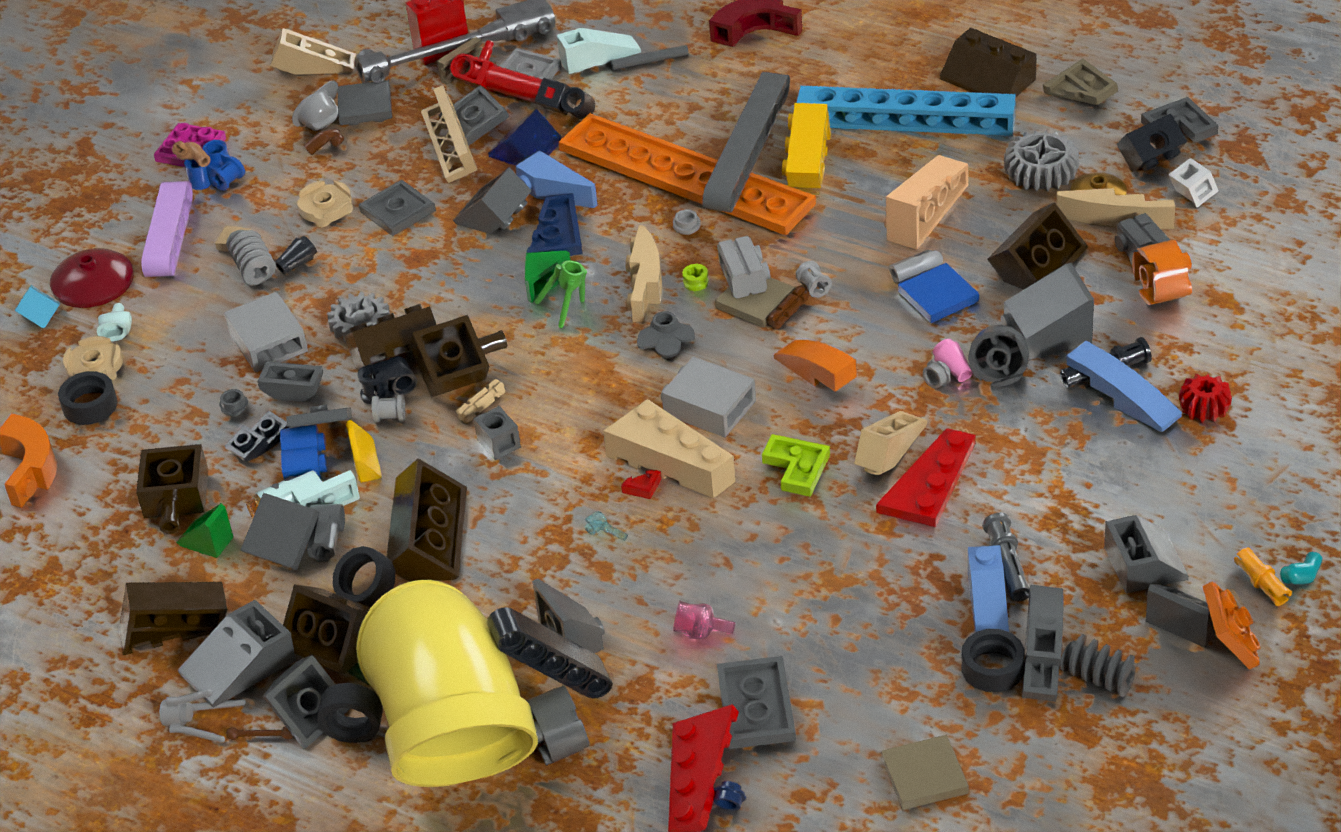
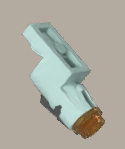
[246,470,360,520]

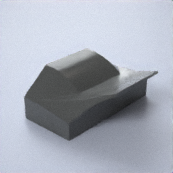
[257,361,323,402]

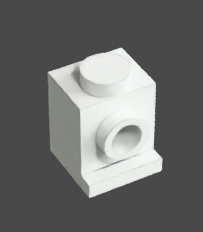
[1169,158,1218,208]

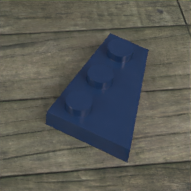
[526,193,583,256]

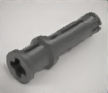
[982,512,1030,602]

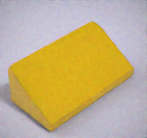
[346,420,382,483]

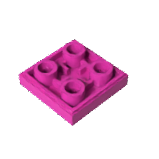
[153,123,226,167]

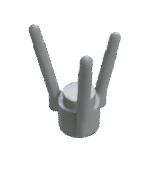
[159,690,246,743]

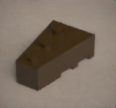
[119,582,227,655]

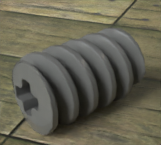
[1060,634,1136,697]

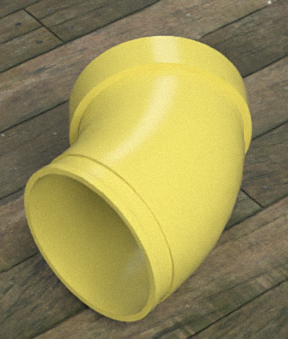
[357,580,538,787]

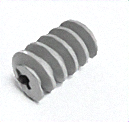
[226,230,276,285]

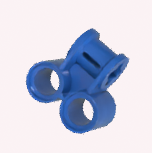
[184,140,245,191]

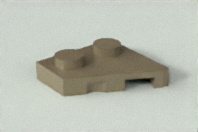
[1043,58,1118,105]

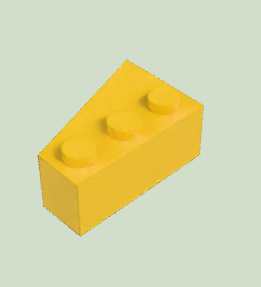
[782,103,831,188]

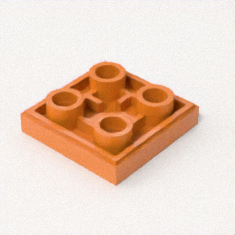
[1202,581,1261,670]

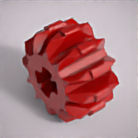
[1179,373,1232,423]

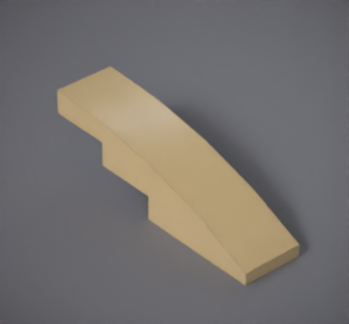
[1056,188,1175,229]

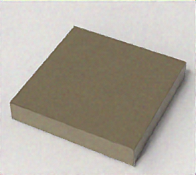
[715,277,795,328]
[881,734,969,810]

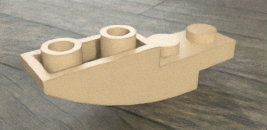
[625,225,662,323]

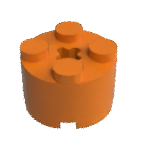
[1132,240,1192,305]

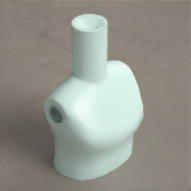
[97,303,132,342]

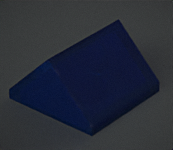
[488,109,562,166]

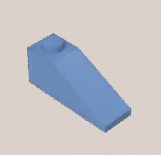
[515,151,598,208]
[968,545,1009,632]

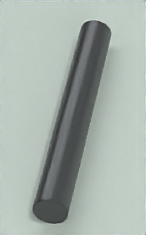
[611,45,689,70]

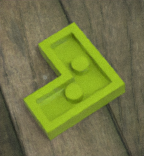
[762,434,830,497]

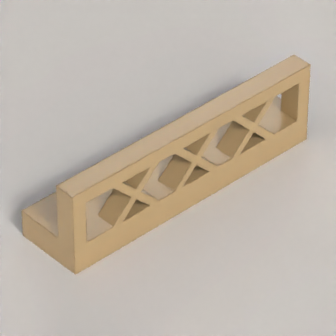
[421,85,478,183]

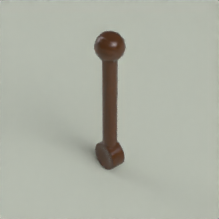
[226,726,294,740]

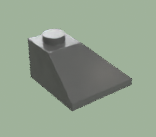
[532,579,605,654]
[263,655,349,749]

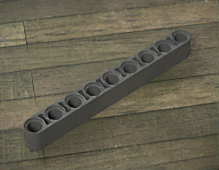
[702,71,790,213]

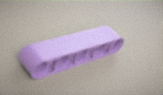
[142,181,193,277]

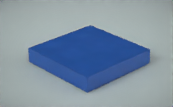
[898,263,979,323]

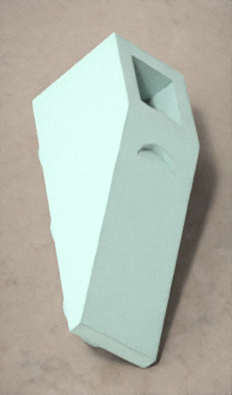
[557,28,641,74]

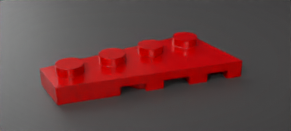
[876,428,976,527]
[668,704,739,832]

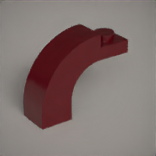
[709,0,803,47]

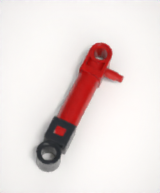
[450,40,596,120]

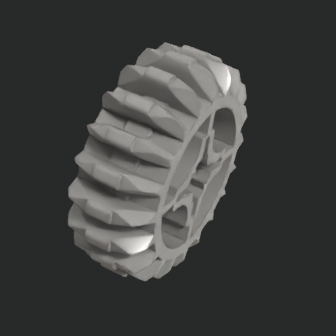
[1004,130,1079,192]

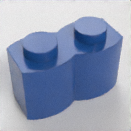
[280,424,327,481]

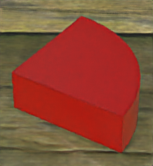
[621,470,662,500]

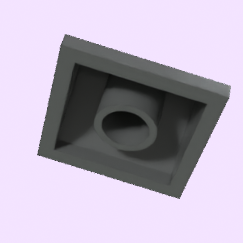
[1146,584,1216,648]

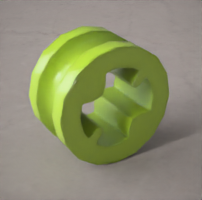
[682,264,709,291]

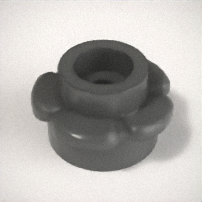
[219,389,248,416]

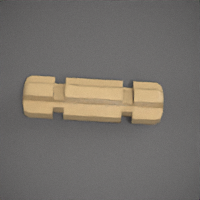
[456,379,505,423]

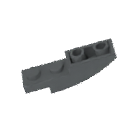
[1022,585,1064,702]

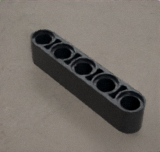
[487,607,613,699]

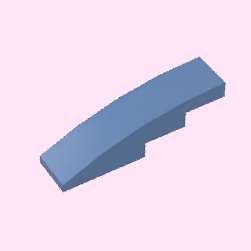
[1066,341,1182,432]

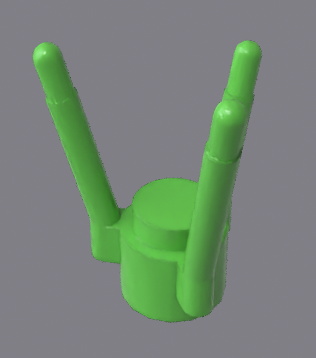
[535,260,587,328]

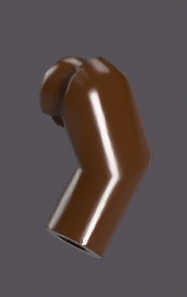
[304,128,344,155]

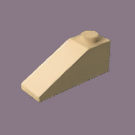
[270,28,356,75]
[854,411,927,475]

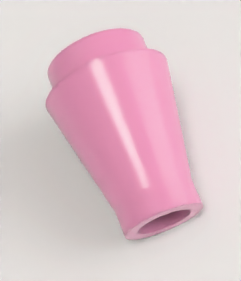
[933,339,973,382]

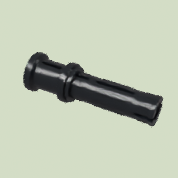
[1060,337,1152,388]

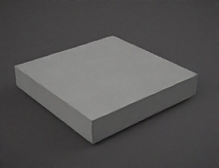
[500,48,562,79]

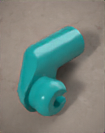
[1280,552,1323,585]

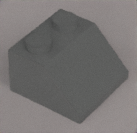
[453,167,532,234]

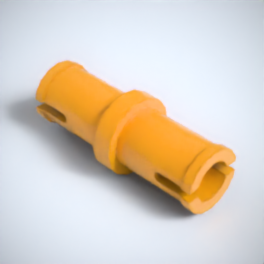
[1234,547,1292,606]

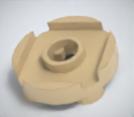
[297,181,353,227]
[63,336,123,381]

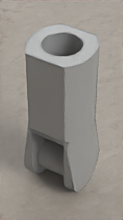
[889,250,943,283]

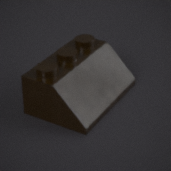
[940,27,1037,97]
[987,202,1088,290]
[283,584,370,674]

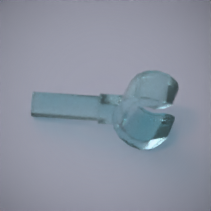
[585,511,628,541]

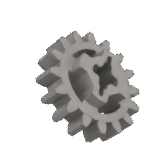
[327,292,390,342]

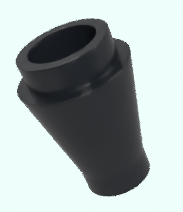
[275,236,317,275]

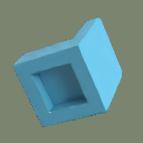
[15,285,60,328]

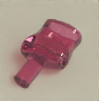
[673,600,736,639]

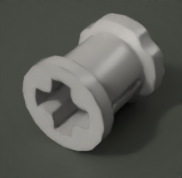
[796,261,832,298]
[372,394,405,422]

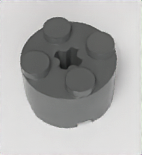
[526,685,590,766]

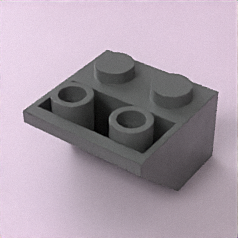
[1104,515,1189,594]

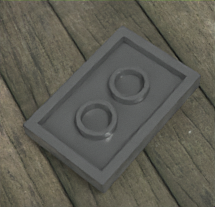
[717,656,796,749]

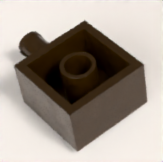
[410,315,508,398]
[136,444,208,534]

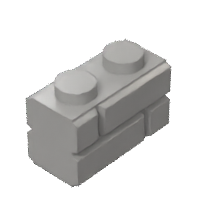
[717,236,770,299]

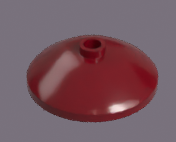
[50,248,134,308]

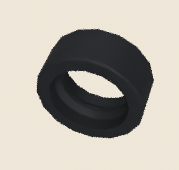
[58,371,118,425]
[332,546,396,608]
[961,629,1025,692]
[317,683,383,743]

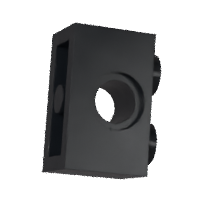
[1116,114,1188,173]

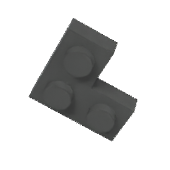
[1141,97,1219,143]

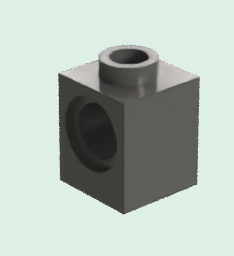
[473,406,521,460]

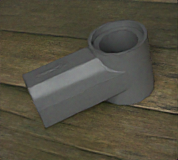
[307,504,345,562]

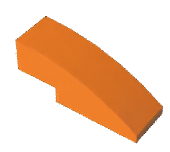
[774,339,857,392]

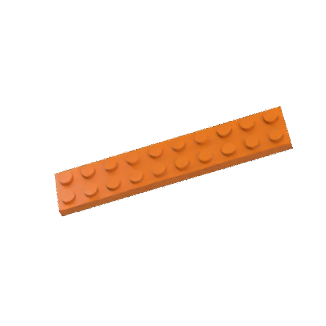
[559,113,816,236]

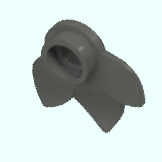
[637,311,695,358]

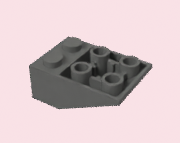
[178,600,296,708]

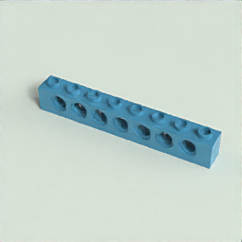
[797,86,1016,136]

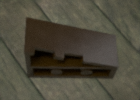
[344,304,437,369]

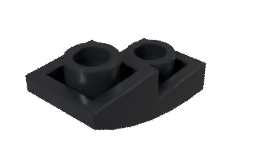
[224,411,289,462]

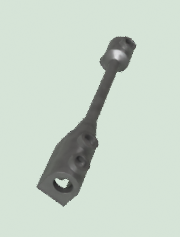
[355,0,555,83]

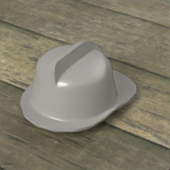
[292,80,338,131]

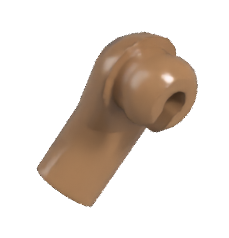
[172,141,211,167]

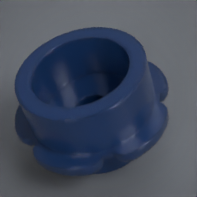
[714,781,746,811]

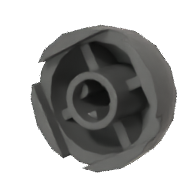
[968,324,1029,387]

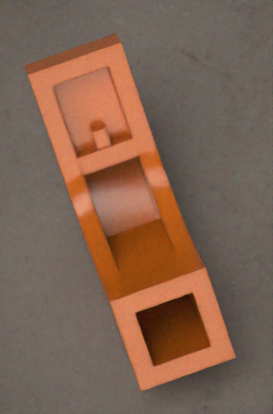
[0,414,57,508]

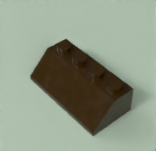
[386,458,467,582]

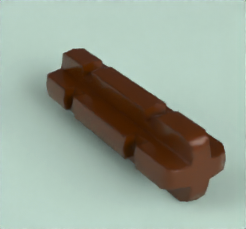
[767,286,810,330]

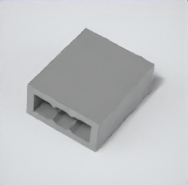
[224,292,308,373]
[661,356,756,438]

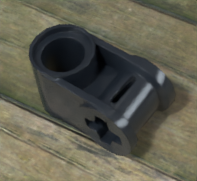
[357,356,417,404]

